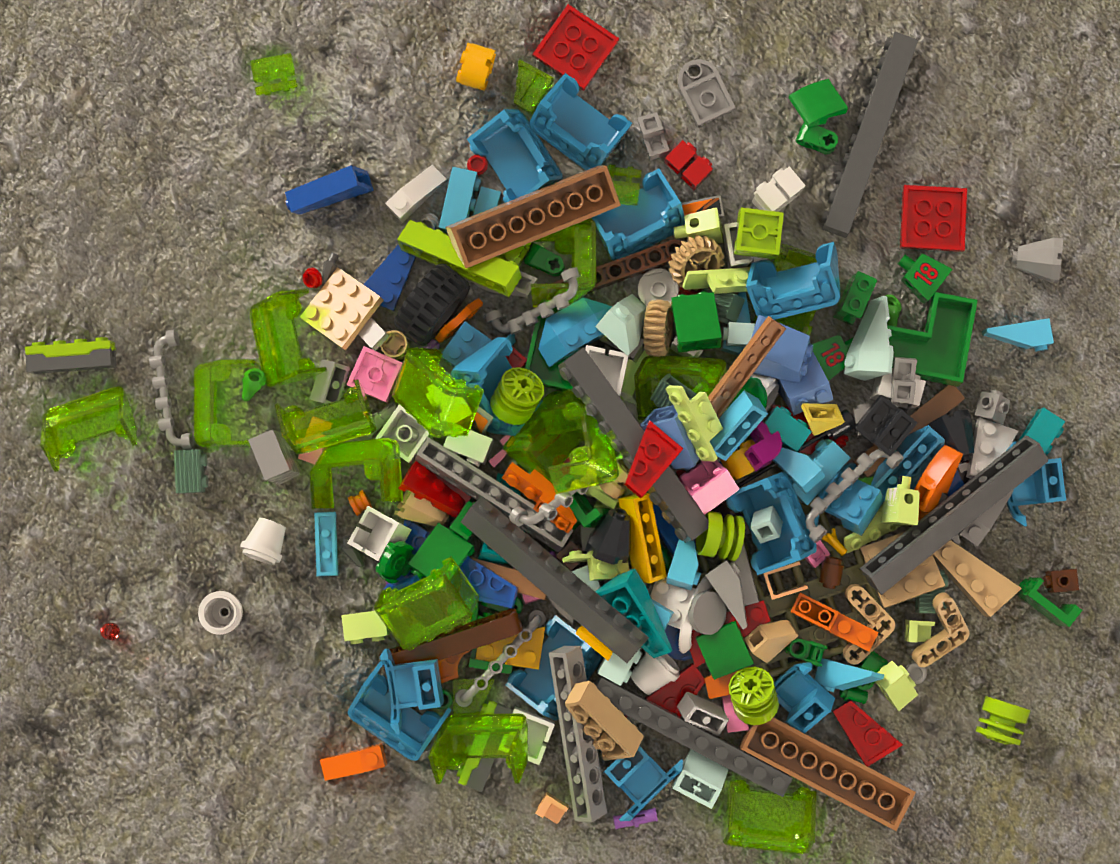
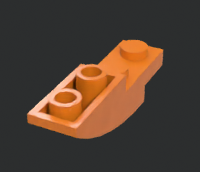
[911,445,963,526]
[502,462,577,533]
[790,593,879,652]

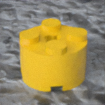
[456,43,496,91]
[720,440,770,481]

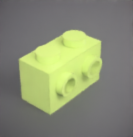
[341,609,390,644]
[875,661,918,711]

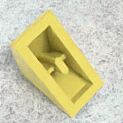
[801,403,845,436]

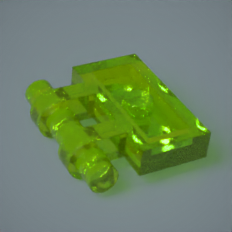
[250,53,298,96]
[607,164,642,206]

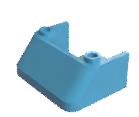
[348,661,452,761]

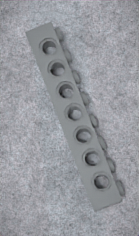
[415,437,573,553]
[549,646,607,822]

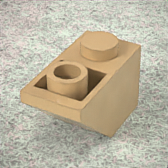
[744,620,799,663]

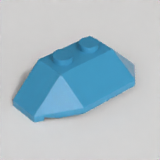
[538,297,612,367]
[870,425,945,501]

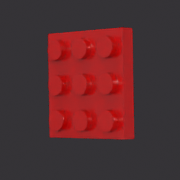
[533,4,619,91]
[900,185,967,252]

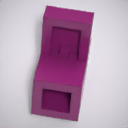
[744,421,782,472]

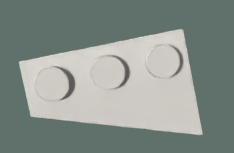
[966,418,1018,479]

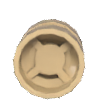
[380,330,410,361]
[598,458,630,499]

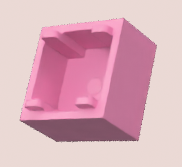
[346,346,405,404]
[679,460,739,515]

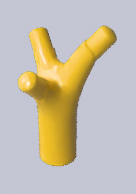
[822,528,848,556]

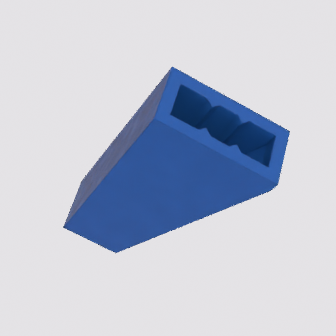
[285,165,374,214]

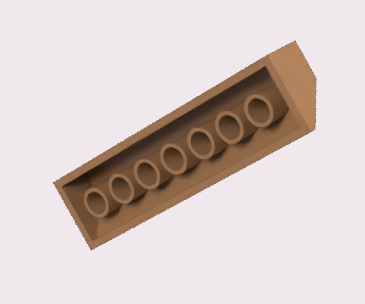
[446,165,621,268]
[739,717,916,831]

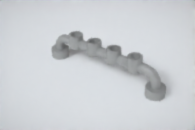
[484,267,580,334]
[149,329,195,450]
[509,443,609,526]
[806,449,904,543]
[455,610,545,707]

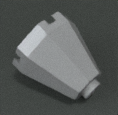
[1012,237,1063,283]

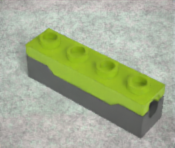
[25,337,117,374]
[456,700,513,792]

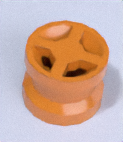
[348,490,373,516]

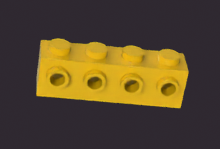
[618,493,667,583]

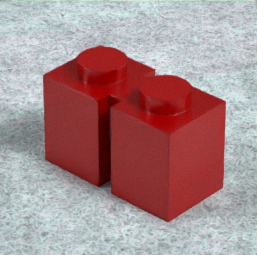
[664,140,713,191]

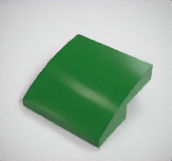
[789,79,848,127]
[696,620,754,680]

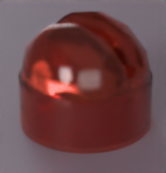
[100,623,120,640]

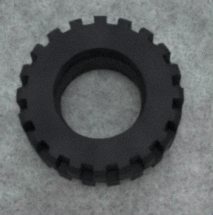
[394,264,470,346]

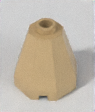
[394,490,449,527]

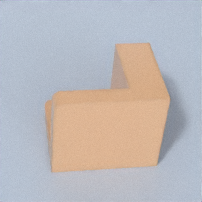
[535,792,569,824]

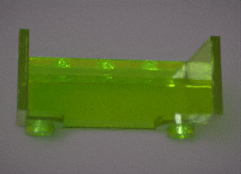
[531,218,596,307]
[250,289,327,387]
[194,359,258,448]
[274,379,377,454]
[40,386,137,472]
[540,402,619,494]
[309,438,403,509]
[428,713,528,784]

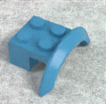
[440,321,516,401]
[1006,441,1066,526]
[811,463,884,536]
[380,648,444,734]
[774,662,835,733]
[604,745,683,821]

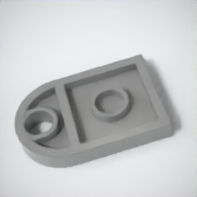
[678,59,736,127]

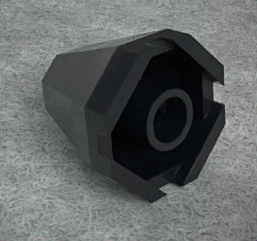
[927,409,974,464]
[585,508,631,564]

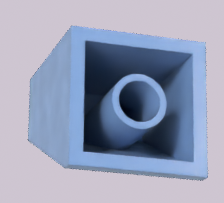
[751,315,813,383]
[776,352,833,415]
[640,405,700,470]

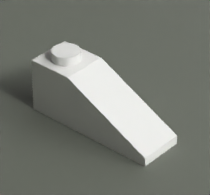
[385,165,447,223]

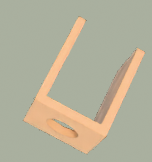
[763,561,808,600]

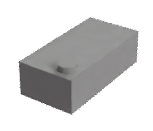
[248,429,303,484]

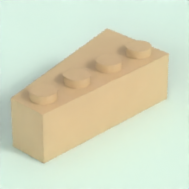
[933,540,1022,617]
[565,681,644,761]

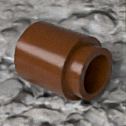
[819,556,844,589]

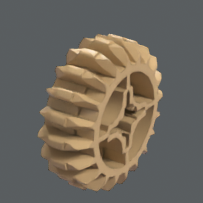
[669,235,725,291]
[643,299,673,357]

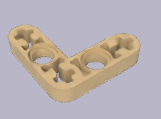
[843,584,895,665]
[912,593,970,667]

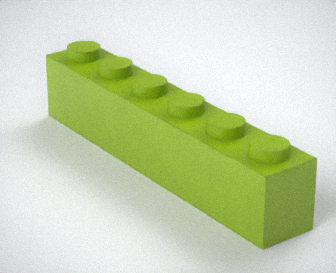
[397,220,522,297]

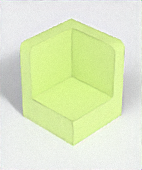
[904,620,935,642]

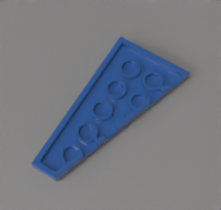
[397,520,519,608]

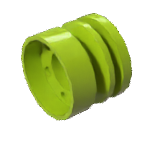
[490,367,544,425]
[696,511,745,561]
[728,667,779,725]
[975,696,1031,746]

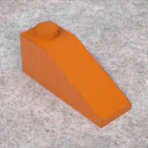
[320,743,388,781]

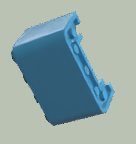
[726,472,817,576]

